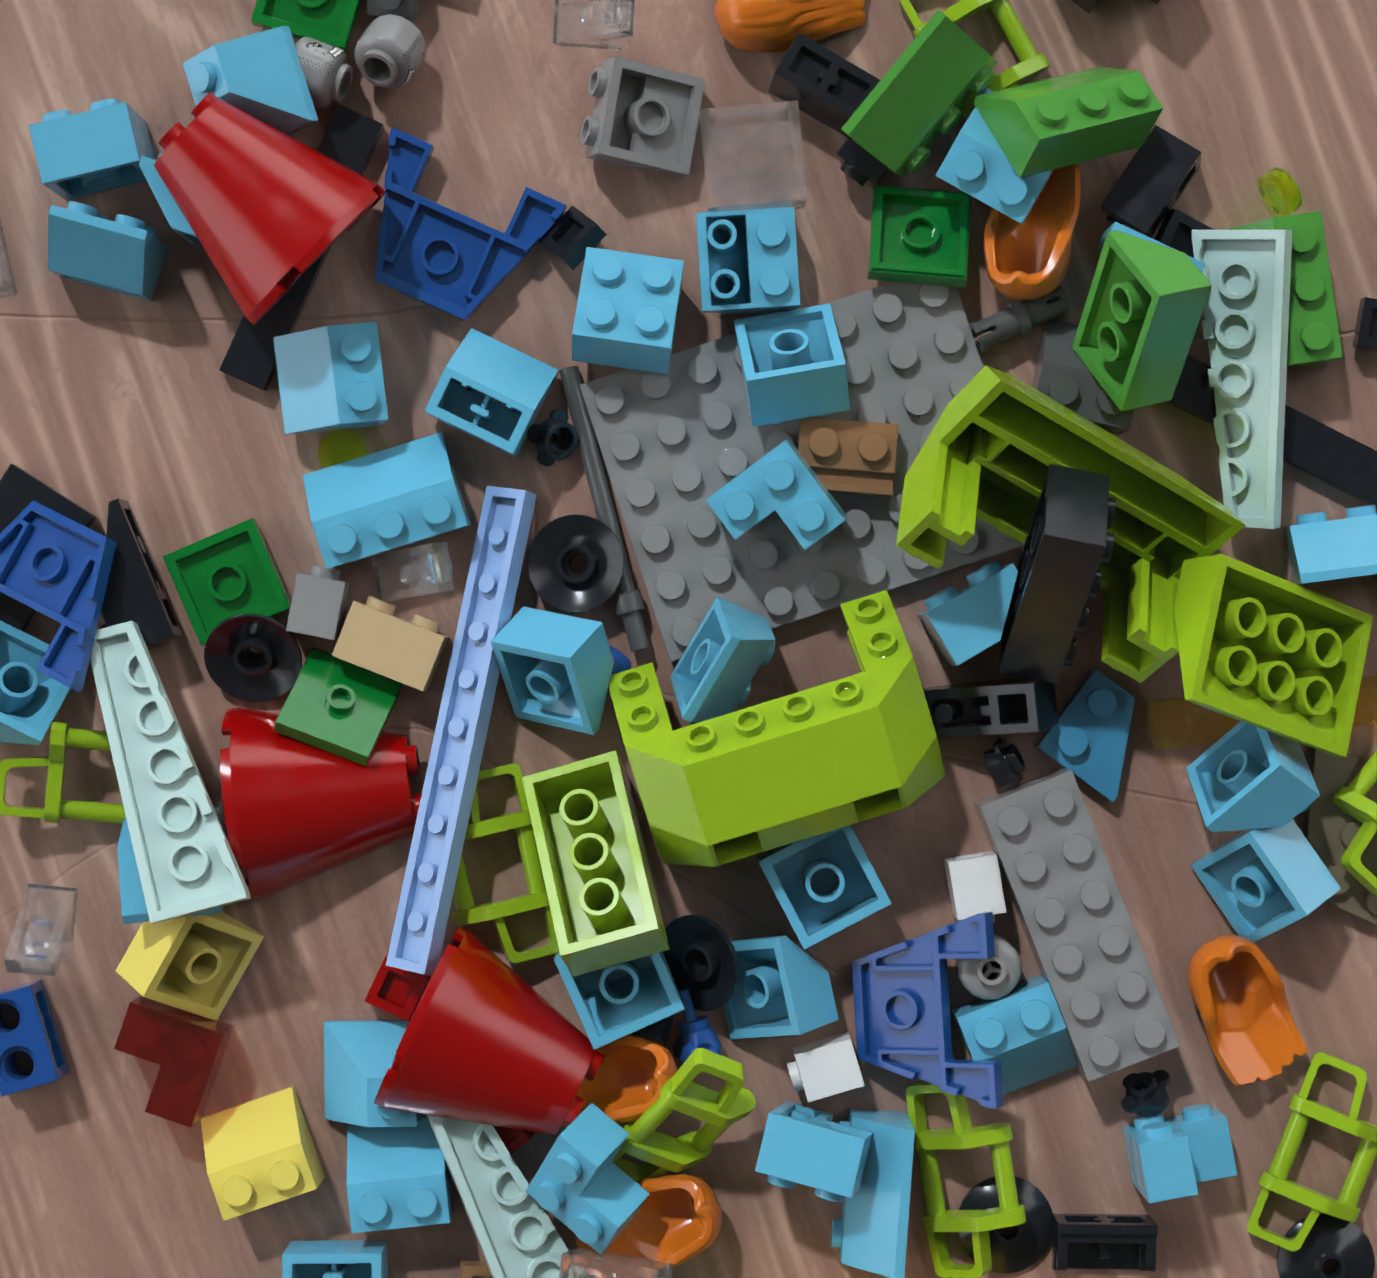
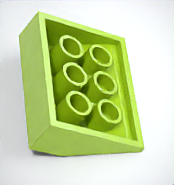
[1173,554,1374,758]

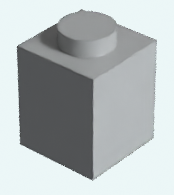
[286,566,352,640]

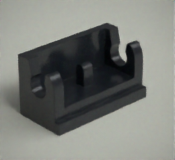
[768,33,880,140]
[1101,125,1201,238]
[1052,1213,1158,1272]

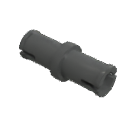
[969,286,1070,353]

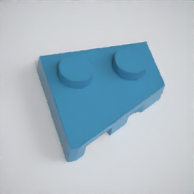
[1036,668,1135,803]

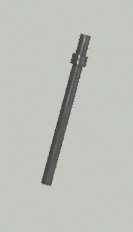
[559,366,650,652]

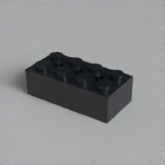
[998,464,1116,684]

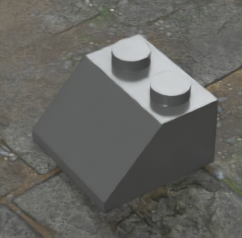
[1032,320,1134,434]

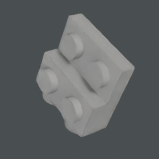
[580,56,705,177]

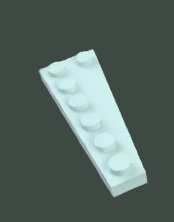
[1191,230,1292,529]
[90,621,251,924]
[427,1115,585,1278]

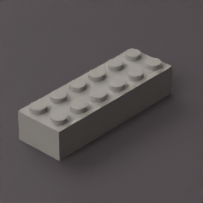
[974,767,1180,1082]

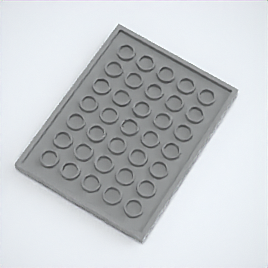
[579,282,1023,662]

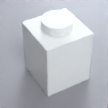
[944,851,1007,923]
[787,1032,865,1102]

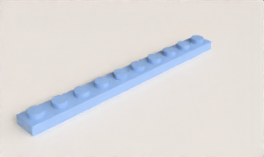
[386,486,537,976]

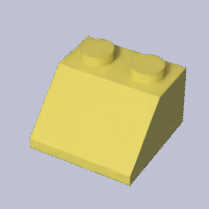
[116,912,264,1021]
[201,1086,325,1221]

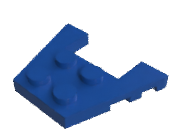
[375,127,567,322]
[0,501,117,693]
[852,912,1004,1109]

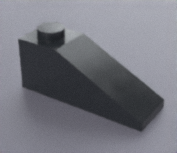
[100,499,184,650]
[923,677,1059,738]

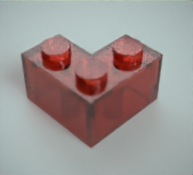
[114,995,233,1128]

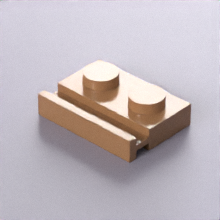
[797,417,899,496]

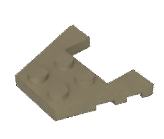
[1303,747,1377,925]

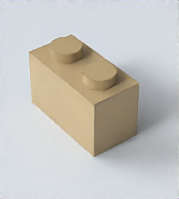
[332,596,449,692]

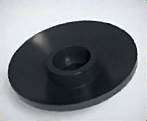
[528,515,625,612]
[204,614,302,702]
[663,914,739,1011]
[958,1176,1053,1273]
[1277,1213,1375,1278]

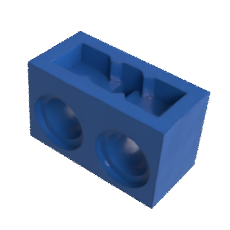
[0,979,70,1097]

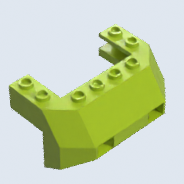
[896,365,1246,683]
[609,590,945,867]

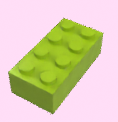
[522,750,670,977]

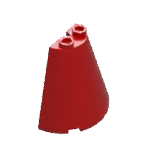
[154,92,386,325]
[220,707,422,901]
[374,926,604,1135]

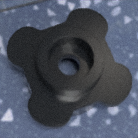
[527,409,578,466]
[984,737,1026,787]
[1121,1070,1171,1118]

